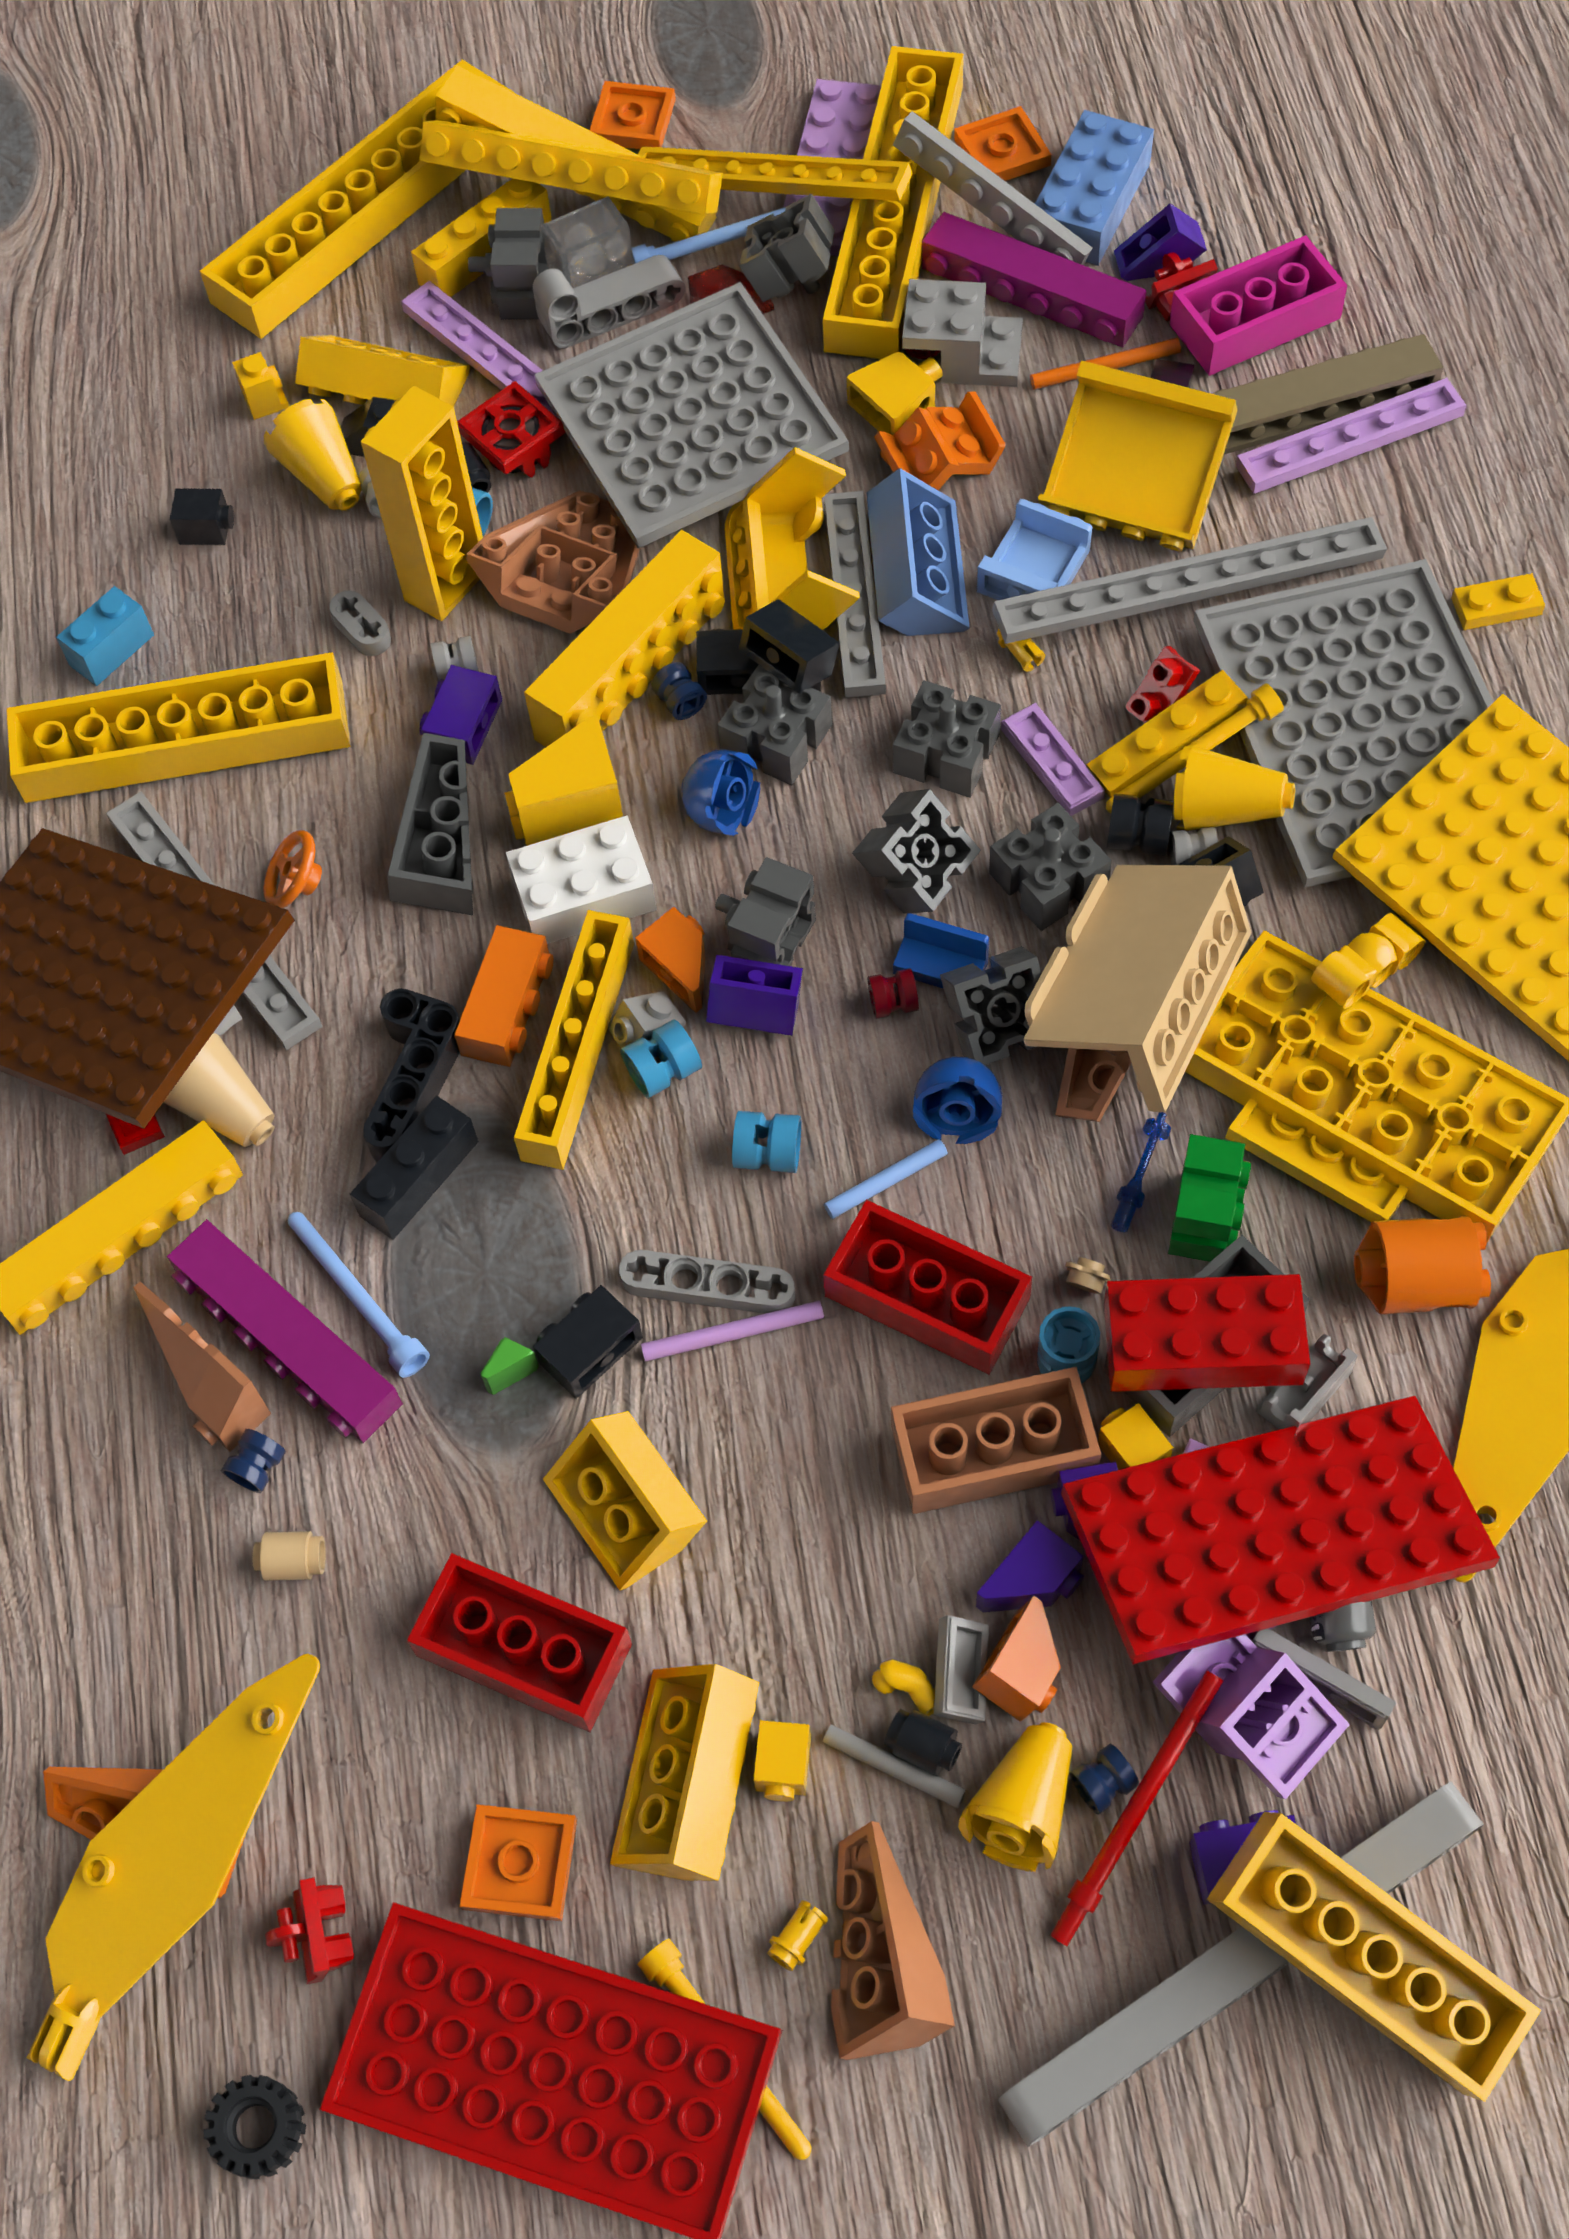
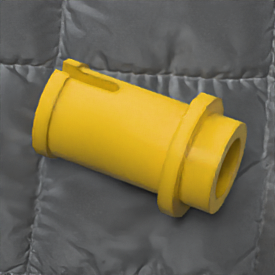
[997,629,1046,672]
[767,1900,828,1971]

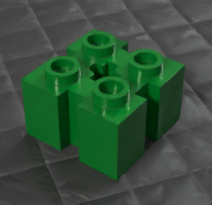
[1168,1134,1251,1262]

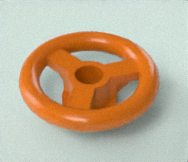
[263,830,322,908]

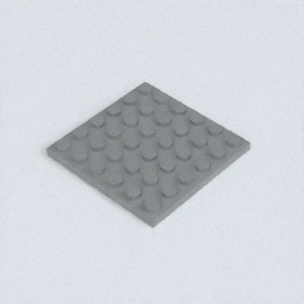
[534,282,849,549]

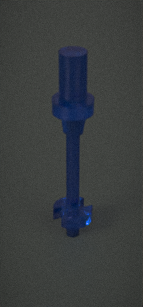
[1111,1112,1171,1233]

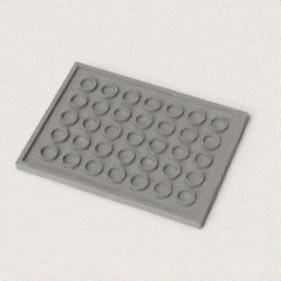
[1193,559,1493,888]

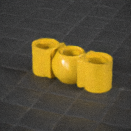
[1311,912,1426,1009]

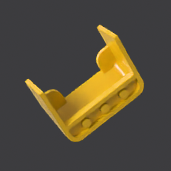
[724,447,860,630]

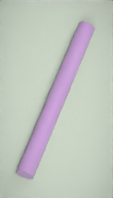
[641,1300,824,1362]

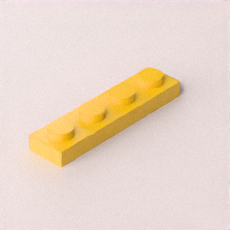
[1086,669,1248,798]

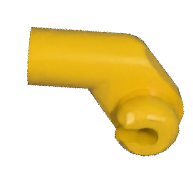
[872,1659,935,1716]

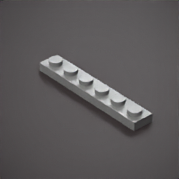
[893,111,1093,265]
[824,491,886,698]

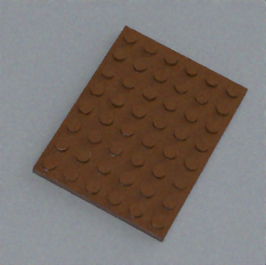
[0,828,295,1129]

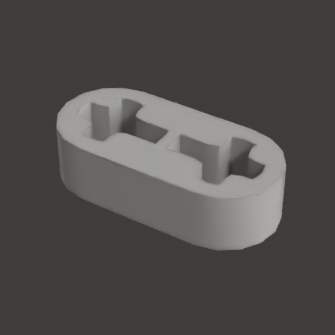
[329,590,391,656]

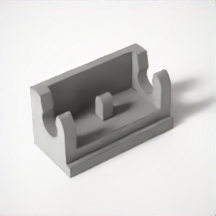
[1256,1334,1358,1430]

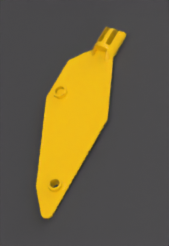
[1453,1249,1569,1582]
[26,1654,320,2081]

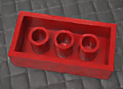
[823,1199,1033,1375]
[1104,1274,1311,1392]
[407,1553,632,1733]

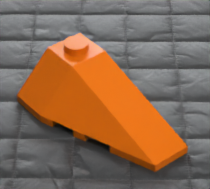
[43,1767,245,1898]

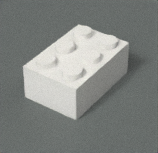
[505,815,657,944]

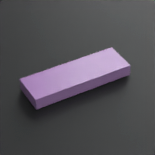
[1001,703,1105,816]

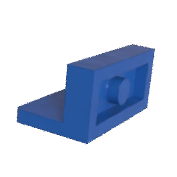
[893,913,989,989]

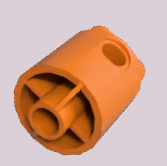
[1354,1215,1491,1314]

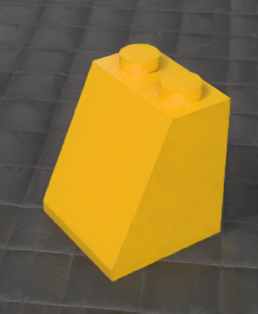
[504,715,623,846]

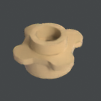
[1065,1257,1111,1294]

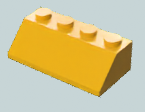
[295,335,471,407]
[610,1664,759,1881]

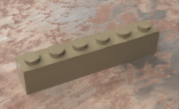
[1211,334,1443,455]

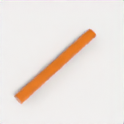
[1030,338,1181,390]

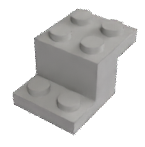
[902,279,1023,387]

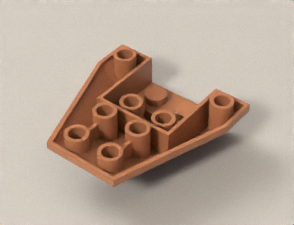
[466,490,641,634]

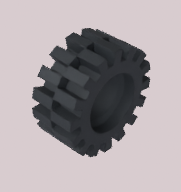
[203,2075,306,2179]

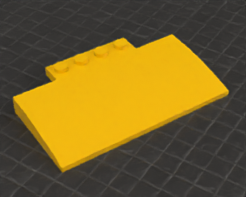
[1185,930,1569,1242]

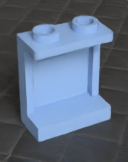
[977,498,1092,600]

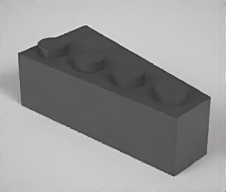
[387,733,473,915]

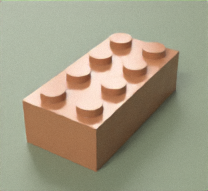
[891,1366,1101,1514]

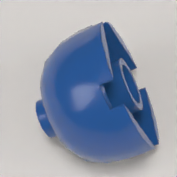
[681,750,760,836]
[913,1057,1002,1144]

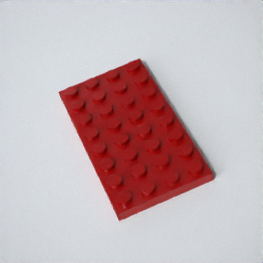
[1061,1396,1500,1664]
[320,1902,783,2239]

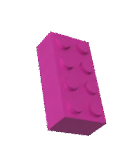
[1170,235,1347,376]

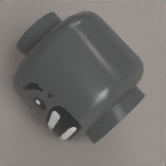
[1309,1600,1376,1652]

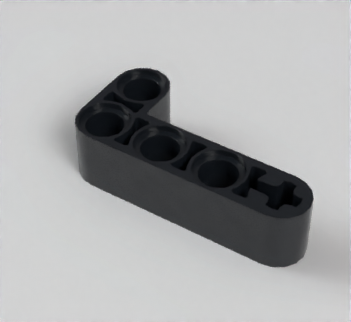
[363,988,460,1162]

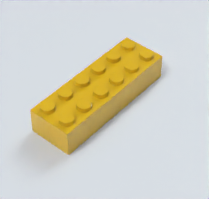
[361,385,483,622]
[524,529,725,747]
[1207,1812,1541,2102]

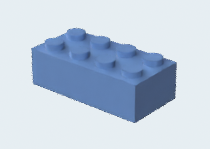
[1035,110,1154,266]

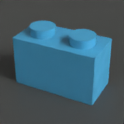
[56,586,154,686]

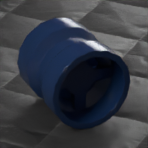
[651,662,707,720]
[221,1429,286,1493]
[1069,1744,1139,1815]

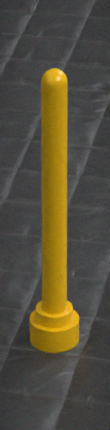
[1106,683,1284,813]
[637,1938,811,2160]

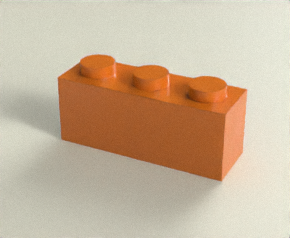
[454,925,554,1067]

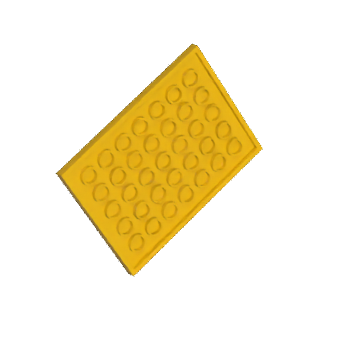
[1332,694,1569,1062]

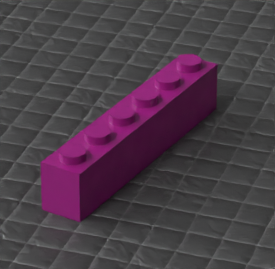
[922,211,1146,348]
[167,1219,403,1443]

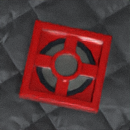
[457,381,566,478]

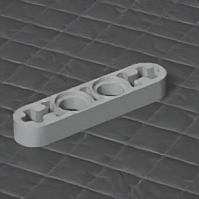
[619,1250,795,1313]

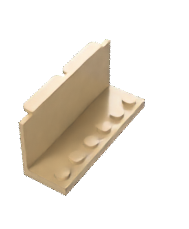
[1023,865,1252,1112]

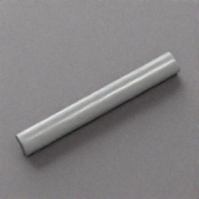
[823,1725,966,1808]

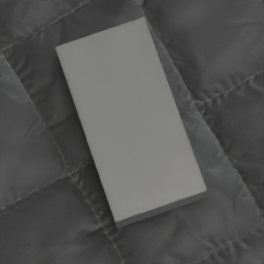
[934,1615,989,1725]

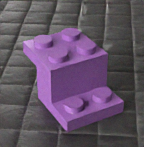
[1152,1634,1350,1799]

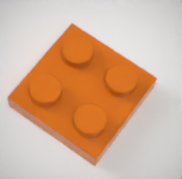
[590,81,676,149]
[954,106,1052,181]
[459,1804,577,1922]

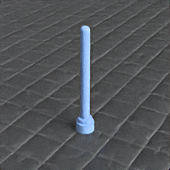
[631,207,786,263]
[288,1212,430,1378]

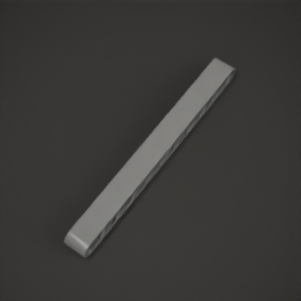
[997,1781,1484,2147]

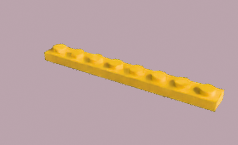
[638,146,912,201]

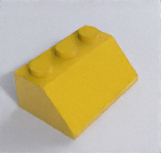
[543,1411,707,1590]

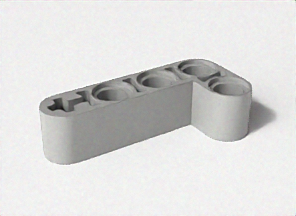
[533,255,686,348]

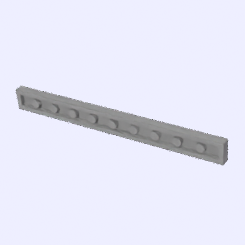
[992,517,1387,644]

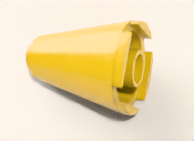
[264,399,362,510]
[1174,746,1295,831]
[958,1722,1073,1872]

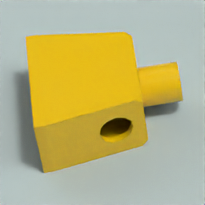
[846,352,942,435]

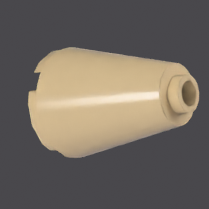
[163,1033,275,1147]

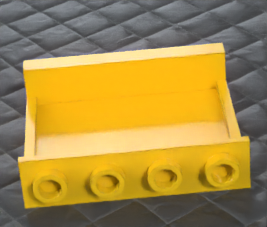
[1038,360,1237,551]

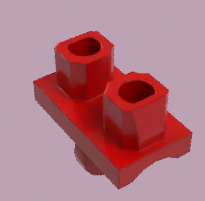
[1145,252,1218,322]
[1125,646,1201,723]
[265,1877,354,1984]

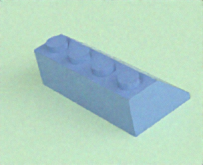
[867,468,970,636]

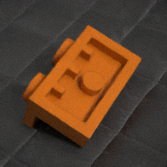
[925,391,1005,475]
[874,407,960,490]

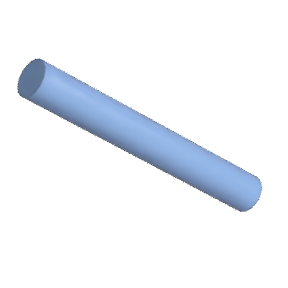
[824,1139,948,1219]

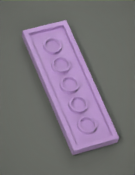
[783,79,881,256]

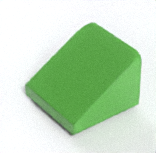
[480,1337,539,1395]

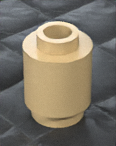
[252,1531,326,1581]

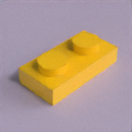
[1451,573,1545,630]

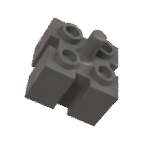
[739,193,835,302]
[468,208,551,320]
[717,665,832,786]
[893,680,1001,798]
[852,789,981,914]
[989,802,1112,931]
[715,857,816,966]
[940,946,1042,1065]

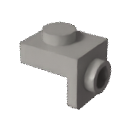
[609,991,686,1048]

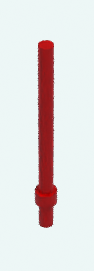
[1050,1670,1224,1947]

